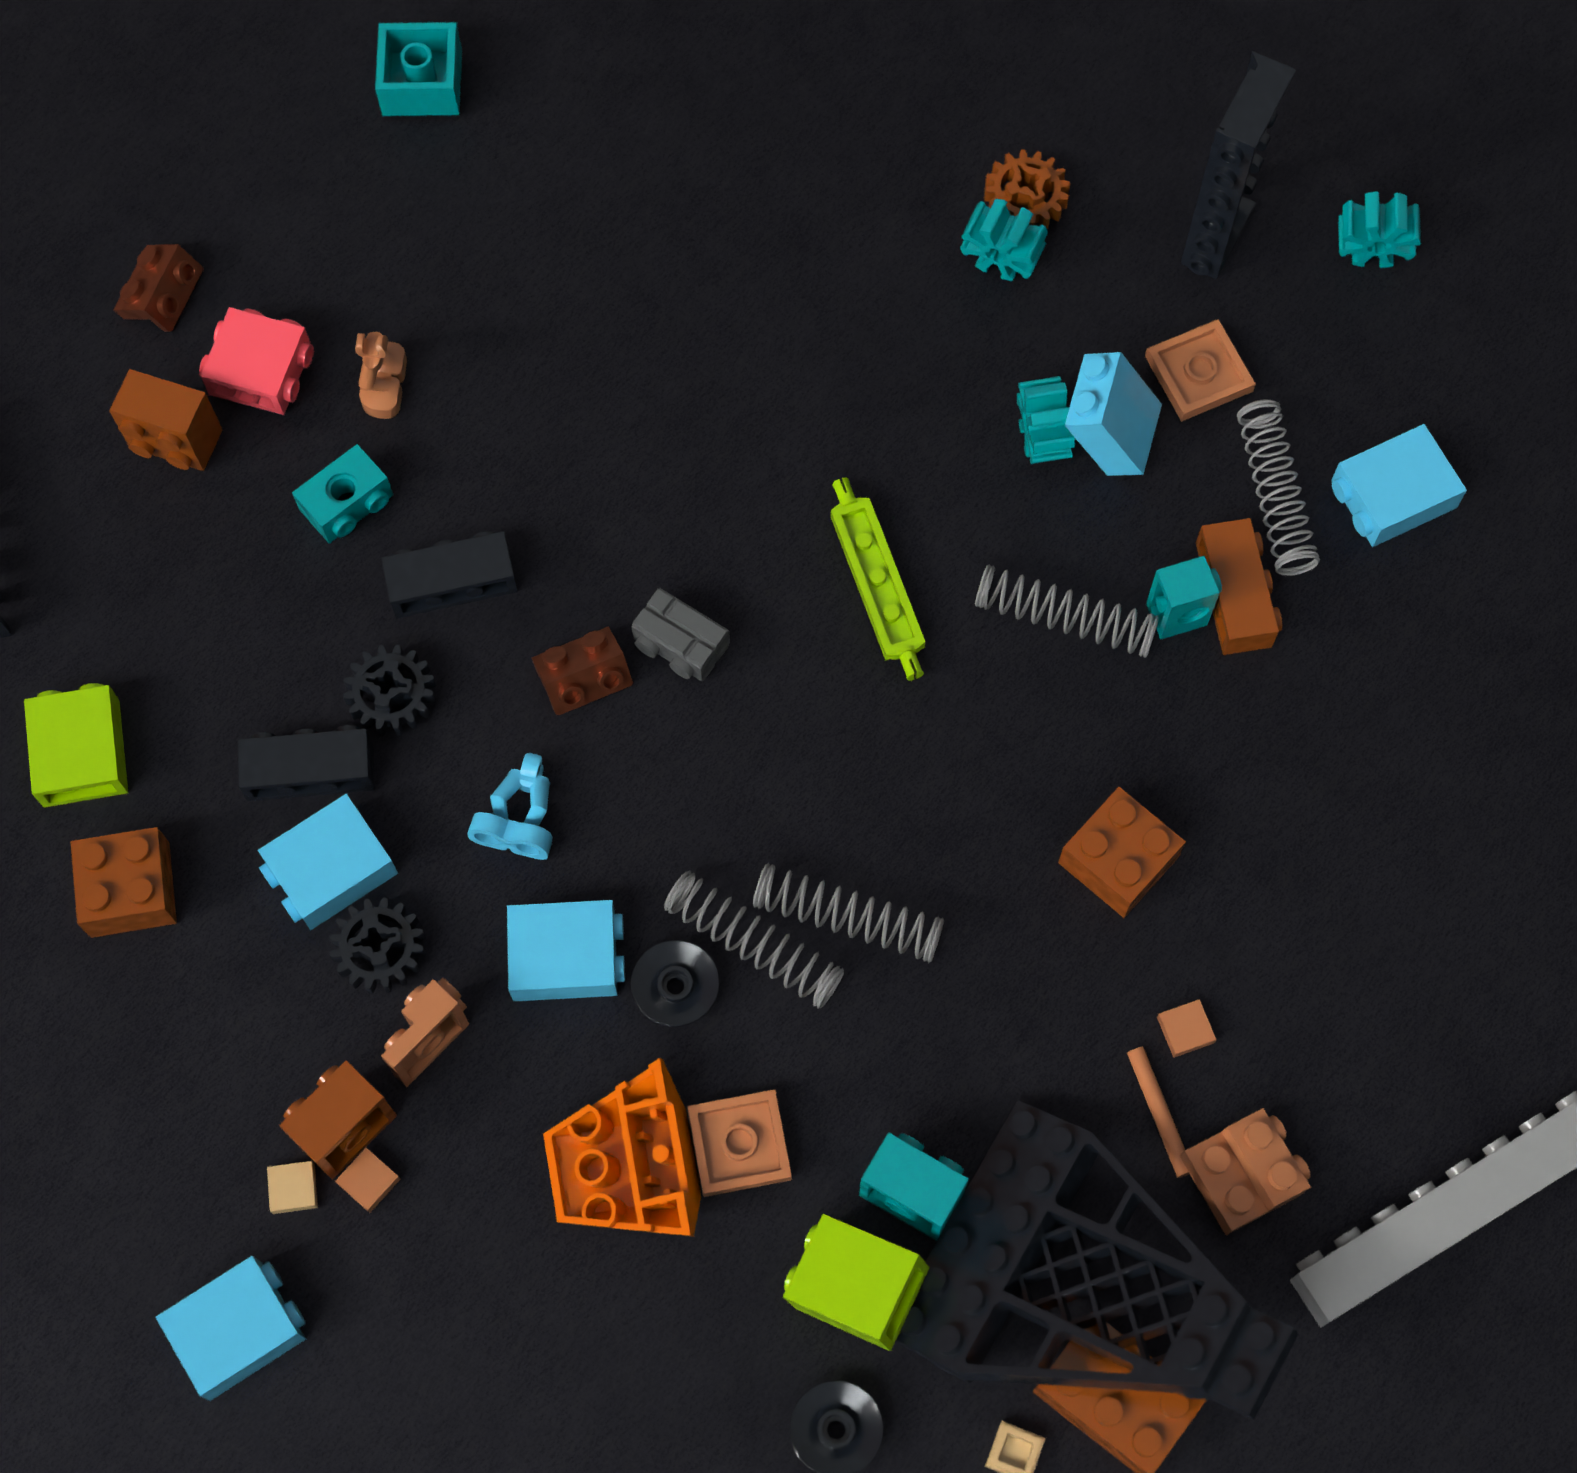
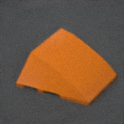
[543,1058,701,1236]

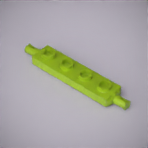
[831,478,925,681]

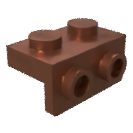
[114,244,203,332]
[532,626,633,715]

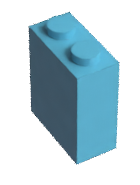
[1065,352,1162,476]
[1331,424,1467,547]
[258,794,398,930]
[507,900,625,1001]
[156,1256,306,1401]

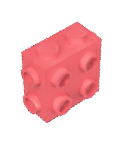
[199,307,314,415]

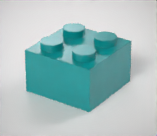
[375,22,462,116]
[859,1132,969,1241]

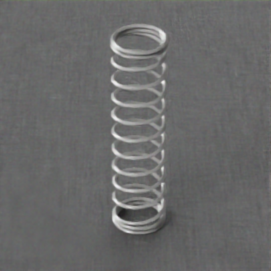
[1236,399,1320,576]
[975,564,1159,658]
[753,863,944,963]
[664,871,844,1009]

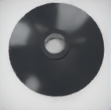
[631,940,719,1027]
[790,1381,883,1473]

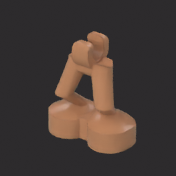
[355,332,407,419]

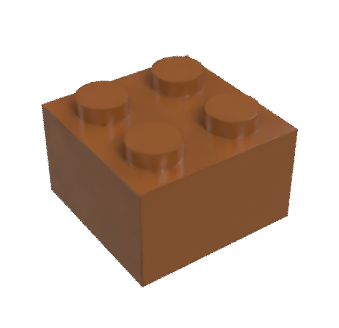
[109,369,223,471]
[1058,787,1186,918]
[71,827,177,938]
[279,1061,397,1180]

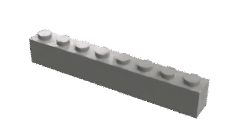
[1290,1090,1577,1328]

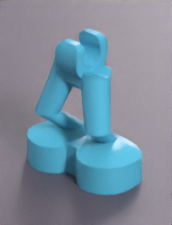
[467,753,553,860]

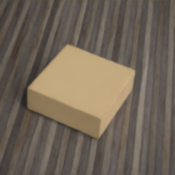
[267,1161,318,1214]
[985,1421,1045,1473]

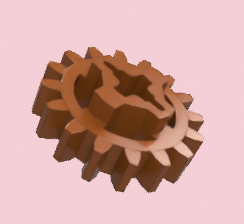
[984,150,1070,229]

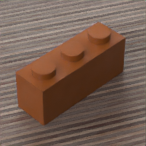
[1196,518,1282,655]

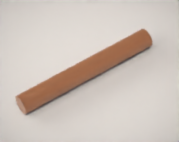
[1127,1047,1190,1178]

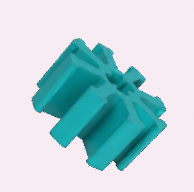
[1339,192,1421,268]
[960,199,1048,281]
[1017,376,1075,464]

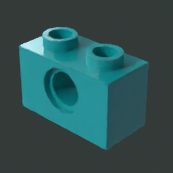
[292,444,393,543]
[1146,556,1222,639]

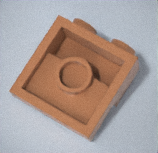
[381,978,469,1087]
[1180,1108,1311,1235]

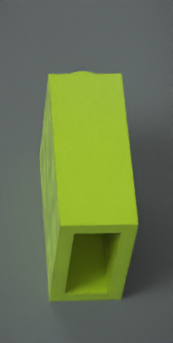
[24,683,128,808]
[783,1214,930,1352]

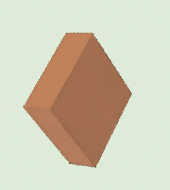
[1157,999,1217,1058]
[335,1148,400,1213]

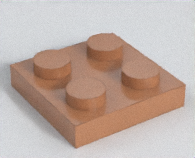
[1145,319,1256,422]
[687,1090,792,1197]

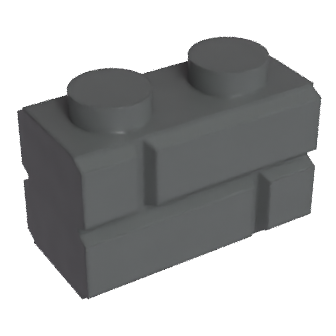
[631,588,730,681]

